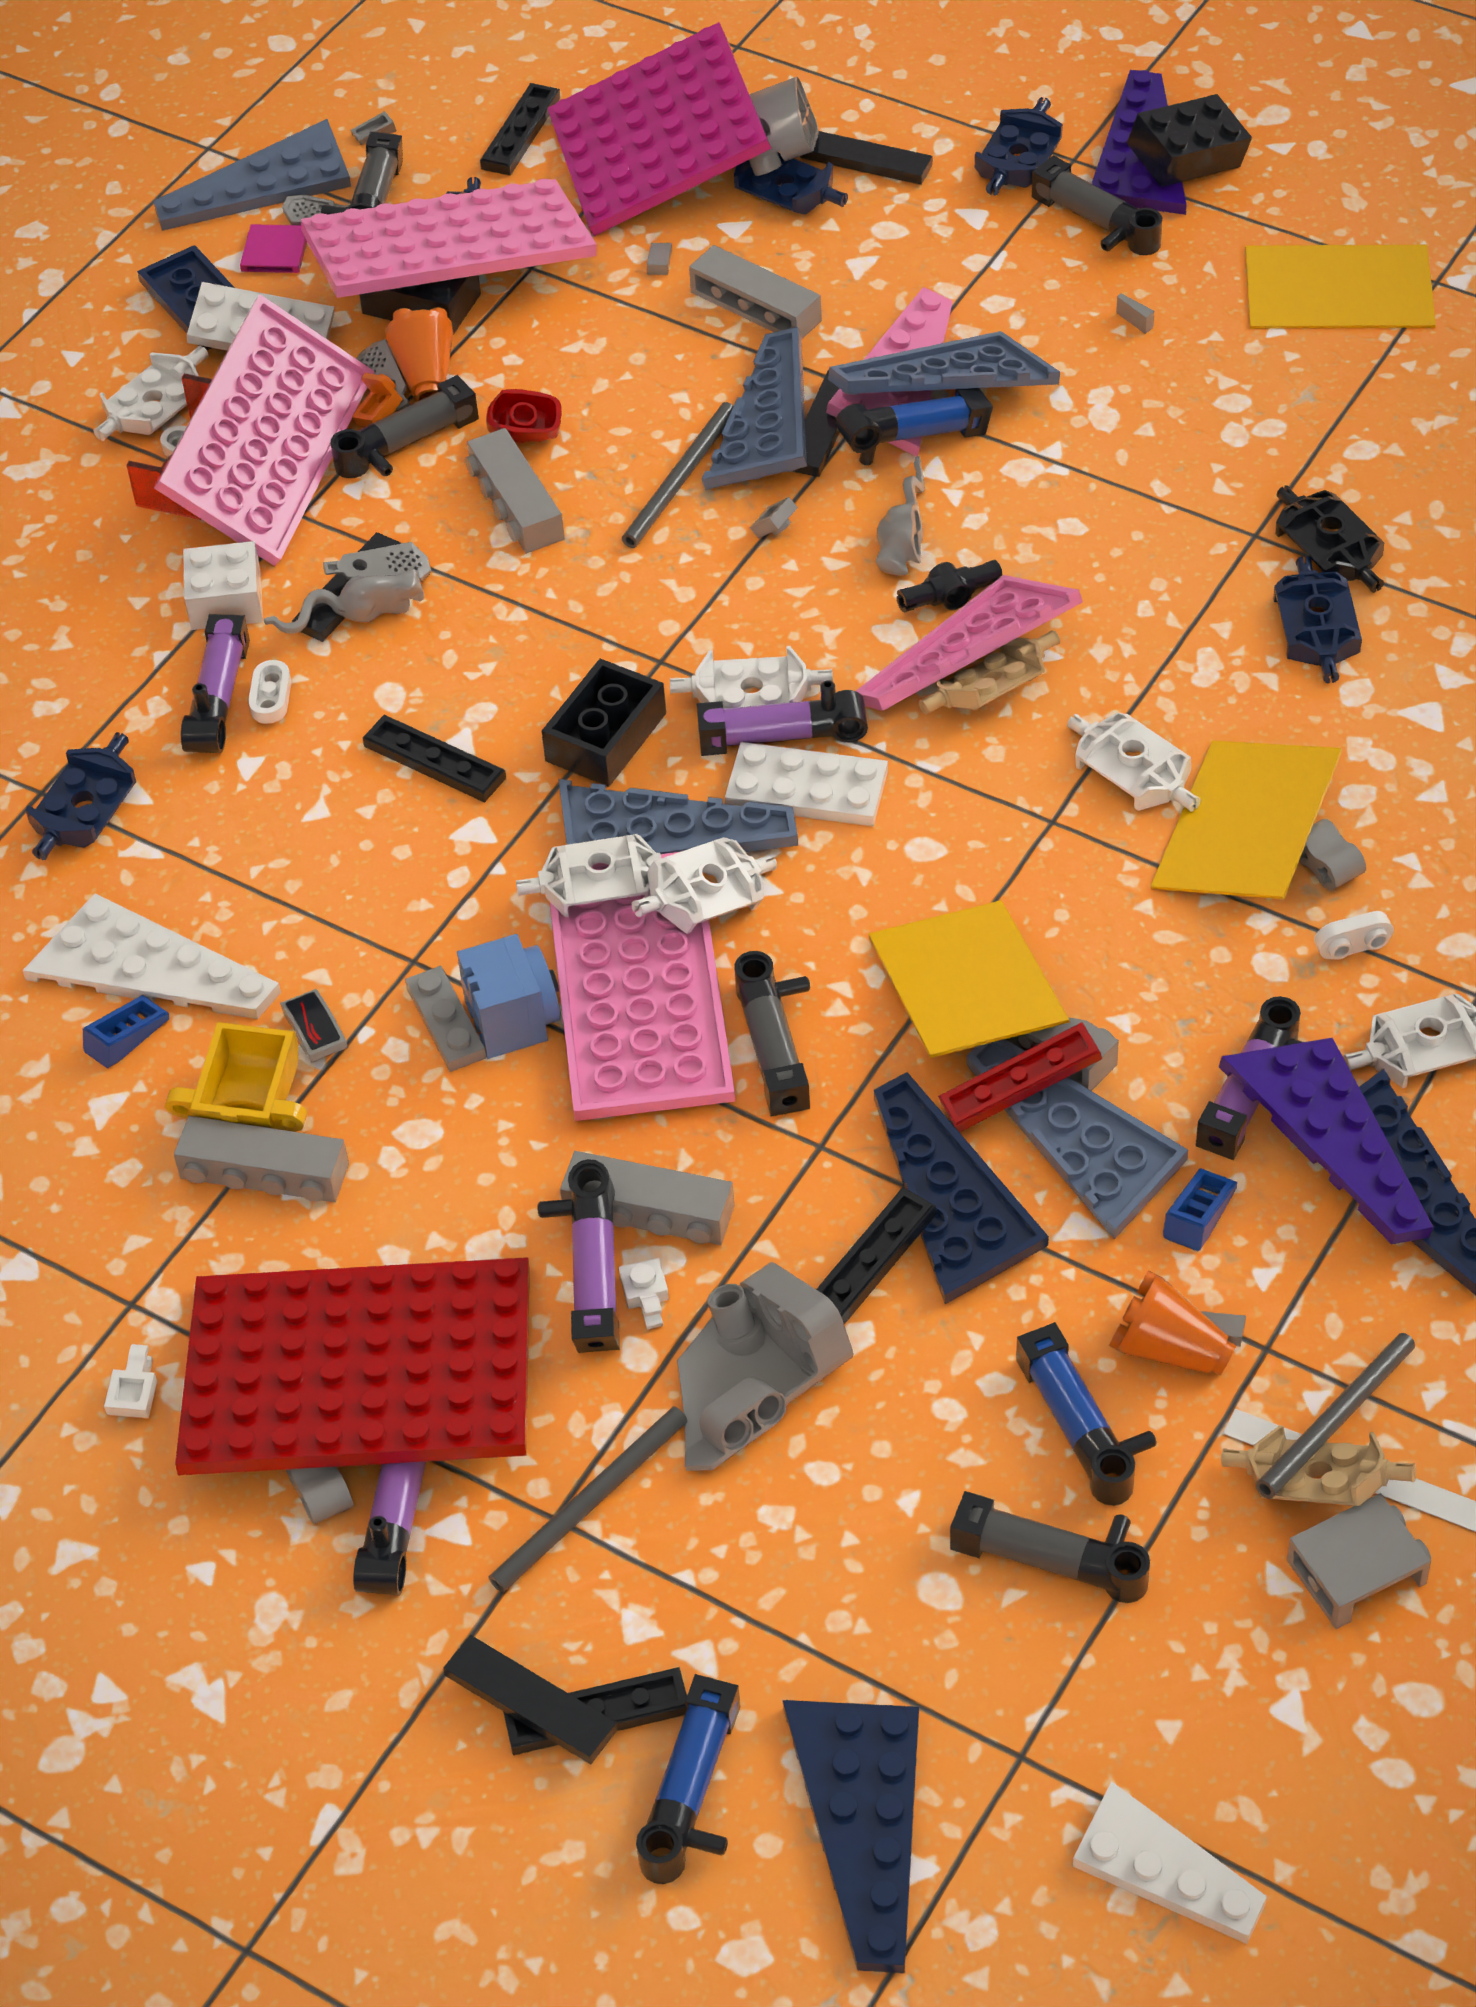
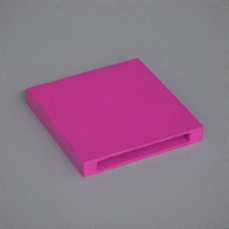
[240,224,307,273]

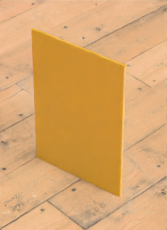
[1245,244,1436,329]
[1151,740,1342,899]
[868,900,1070,1058]

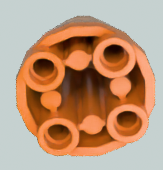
[385,308,453,402]
[1109,1270,1236,1376]

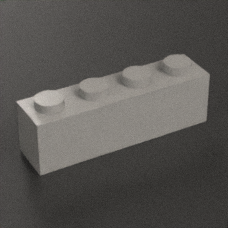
[689,245,822,339]
[465,428,565,554]
[174,1116,349,1203]
[560,1150,735,1245]

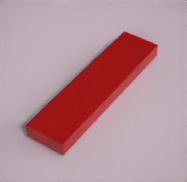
[938,1022,1103,1132]

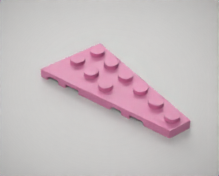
[826,287,953,457]
[856,575,1083,711]

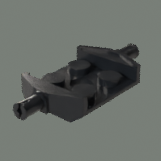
[1275,485,1384,593]

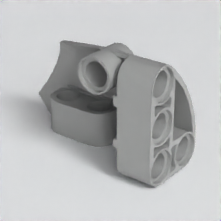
[749,76,819,176]
[677,1262,854,1471]

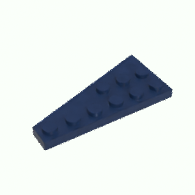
[1318,1069,1476,1295]
[874,1072,1049,1304]
[782,1700,919,1973]

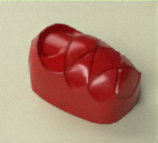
[486,389,562,443]

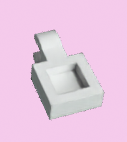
[618,1258,669,1330]
[104,1344,157,1418]

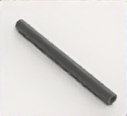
[622,402,733,548]
[1256,1333,1415,1499]
[488,1406,687,1593]

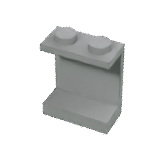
[1287,1493,1431,1629]

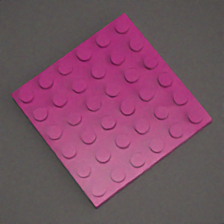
[547,22,772,236]

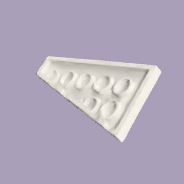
[23,893,281,1019]

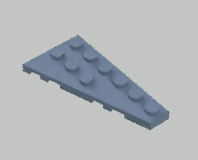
[153,119,351,231]
[701,327,807,490]
[828,331,1060,395]
[558,779,798,854]
[967,1039,1188,1239]

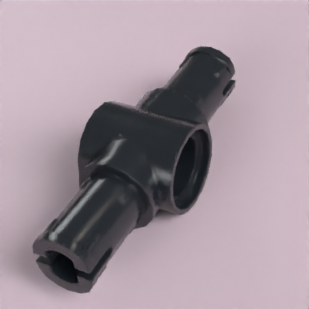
[896,560,1002,613]

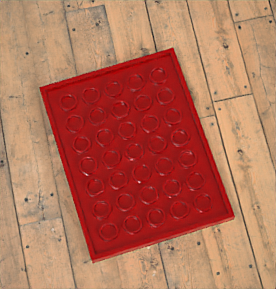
[175,1257,530,1476]

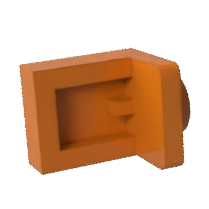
[352,373,403,427]

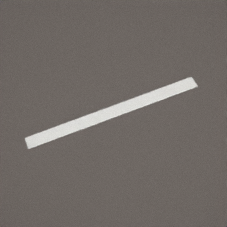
[1223,1409,1476,1532]

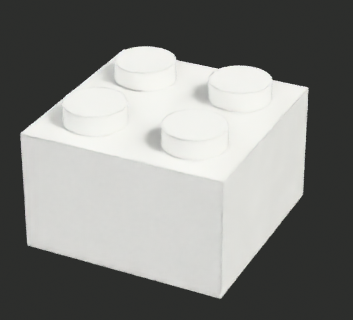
[183,541,263,630]

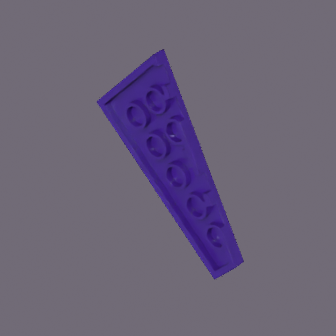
[1092,69,1187,215]
[1218,1037,1434,1245]

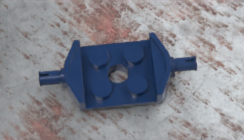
[974,97,1063,196]
[734,152,848,215]
[1273,556,1362,683]
[25,732,136,860]

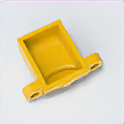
[165,1022,307,1132]

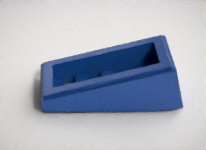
[82,995,169,1068]
[1163,1168,1238,1251]

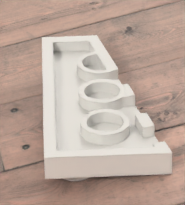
[1073,1781,1267,1944]

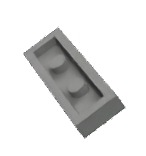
[405,966,486,1072]

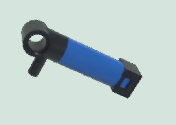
[836,388,993,465]
[1016,1322,1157,1506]
[636,1674,741,1884]

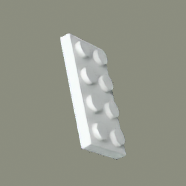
[187,282,334,351]
[725,742,888,827]

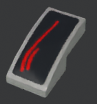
[280,989,348,1062]

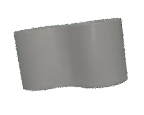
[1299,819,1366,891]
[286,1467,354,1525]

